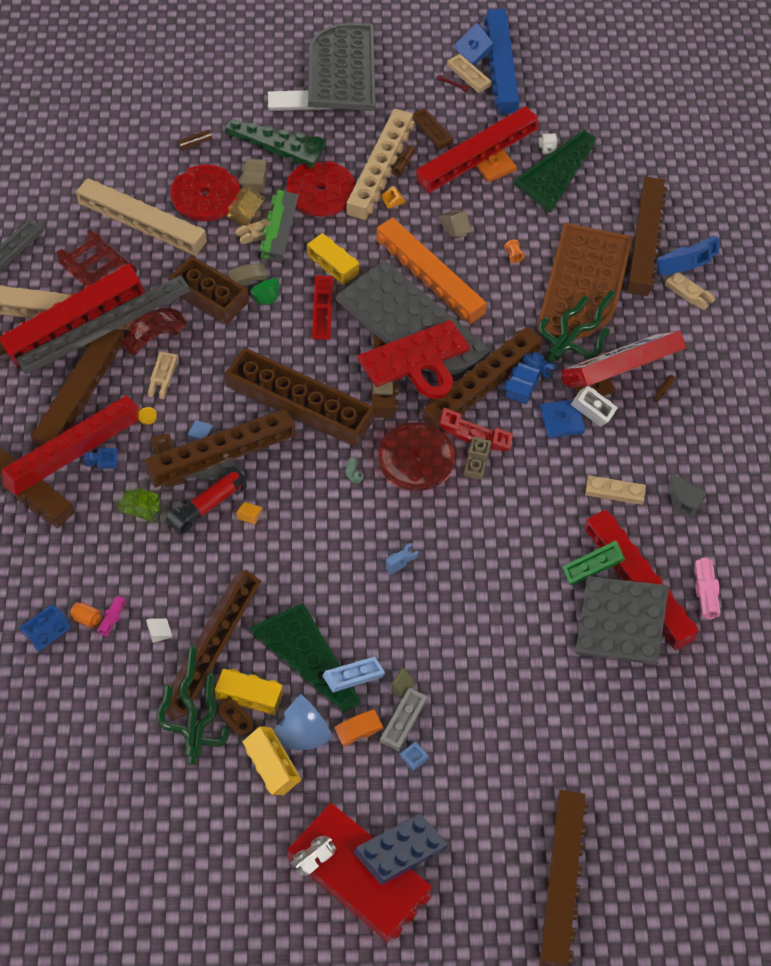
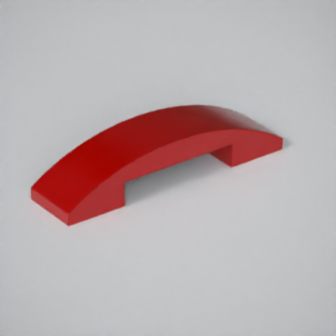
[439,408,513,451]

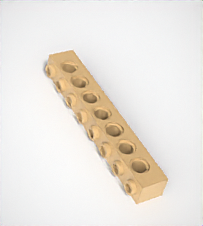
[347,108,415,220]

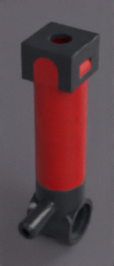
[166,466,247,535]

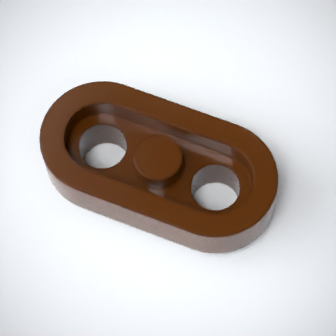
[219,700,254,737]

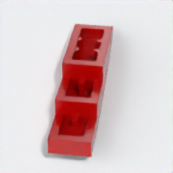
[312,276,333,340]

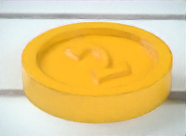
[139,407,157,425]

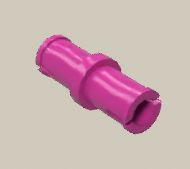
[97,596,127,637]

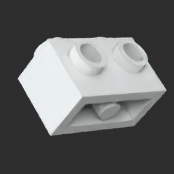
[571,386,618,427]

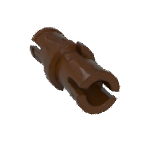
[177,129,213,151]
[392,145,416,176]

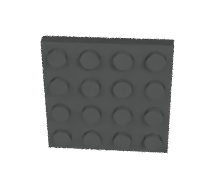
[576,576,669,665]

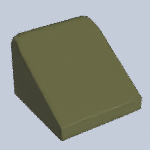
[392,668,414,699]

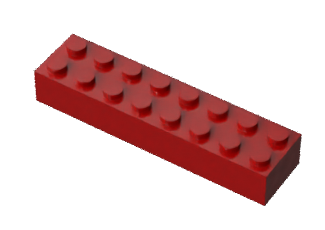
[0,264,145,368]

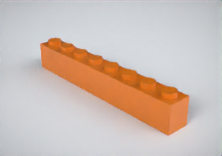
[376,217,487,325]

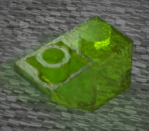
[116,488,160,522]

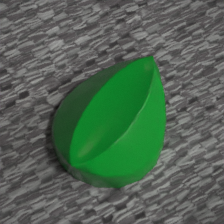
[250,278,279,305]

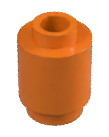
[70,602,102,629]

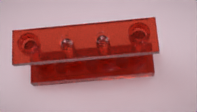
[56,229,137,286]

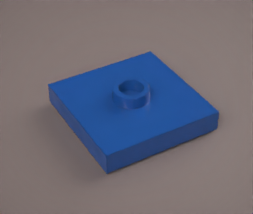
[454,23,495,66]
[540,400,585,438]

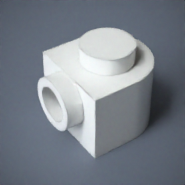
[538,133,557,155]

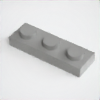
[380,688,428,751]

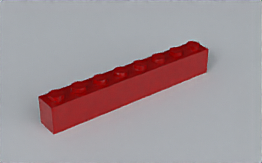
[416,106,539,194]
[2,395,139,496]
[584,509,699,651]

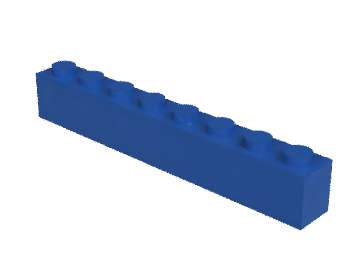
[483,9,519,114]

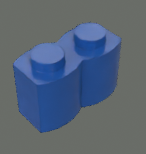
[504,362,541,404]

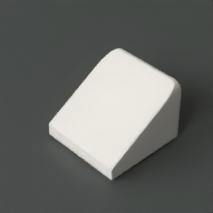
[146,619,172,643]

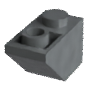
[668,474,707,519]

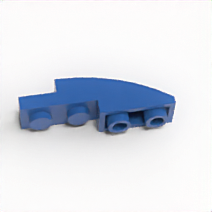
[657,235,719,276]

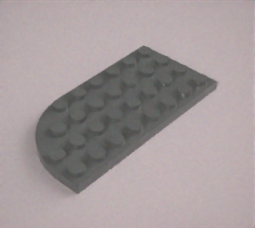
[308,23,376,111]
[335,259,491,374]

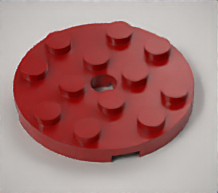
[286,161,355,217]
[170,164,240,221]

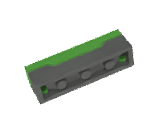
[259,190,298,264]

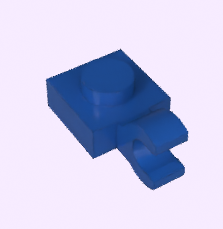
[522,352,557,378]
[84,448,118,469]

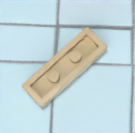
[447,54,492,93]
[585,475,646,505]

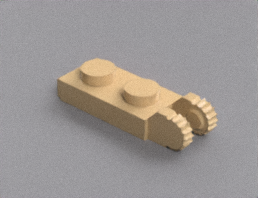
[235,219,270,244]
[665,273,715,310]
[148,351,178,399]

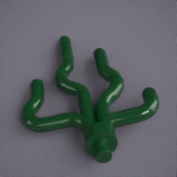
[538,290,616,363]
[156,645,229,765]

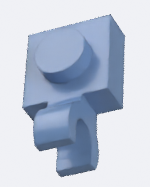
[386,543,419,575]

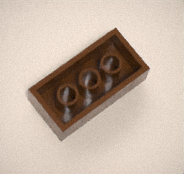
[168,255,249,325]

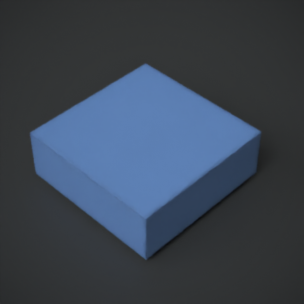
[188,420,213,441]
[399,741,429,772]

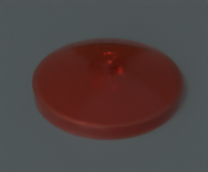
[378,422,455,491]

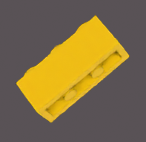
[307,233,359,286]
[215,668,283,716]
[243,727,301,795]

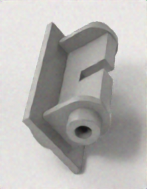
[290,835,337,877]

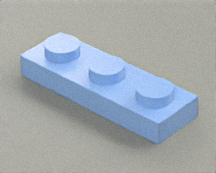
[323,657,385,692]

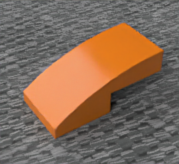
[334,710,384,747]

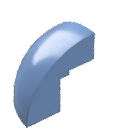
[274,694,332,750]

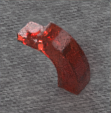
[122,308,188,356]

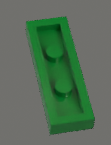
[562,541,625,586]

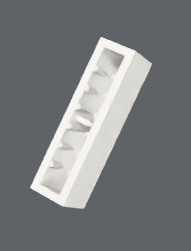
[268,91,335,111]

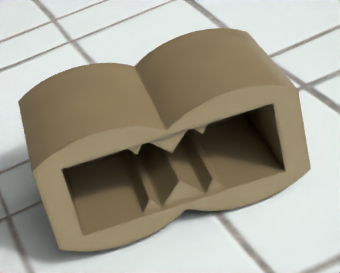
[240,159,268,193]

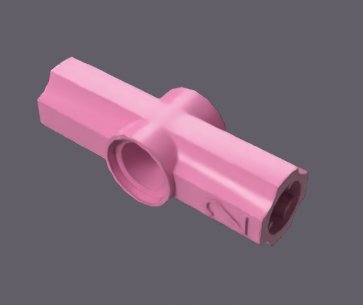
[695,558,721,619]

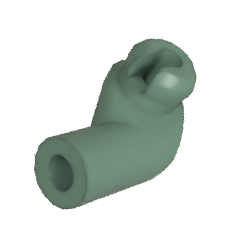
[345,458,364,483]

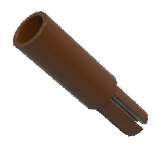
[653,375,676,403]

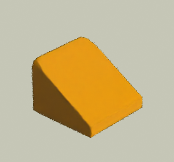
[380,185,406,209]
[237,502,263,525]

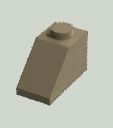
[438,210,472,239]

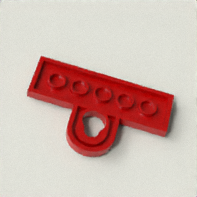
[357,320,470,399]

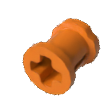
[504,239,525,263]

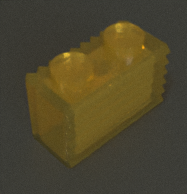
[228,185,265,226]

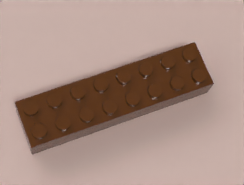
[225,347,375,447]

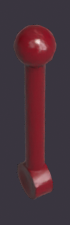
[437,74,468,92]

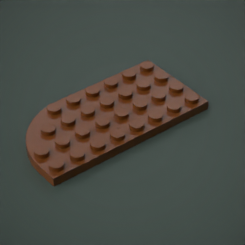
[536,222,633,339]

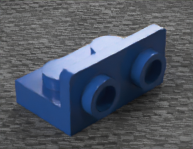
[19,604,71,651]

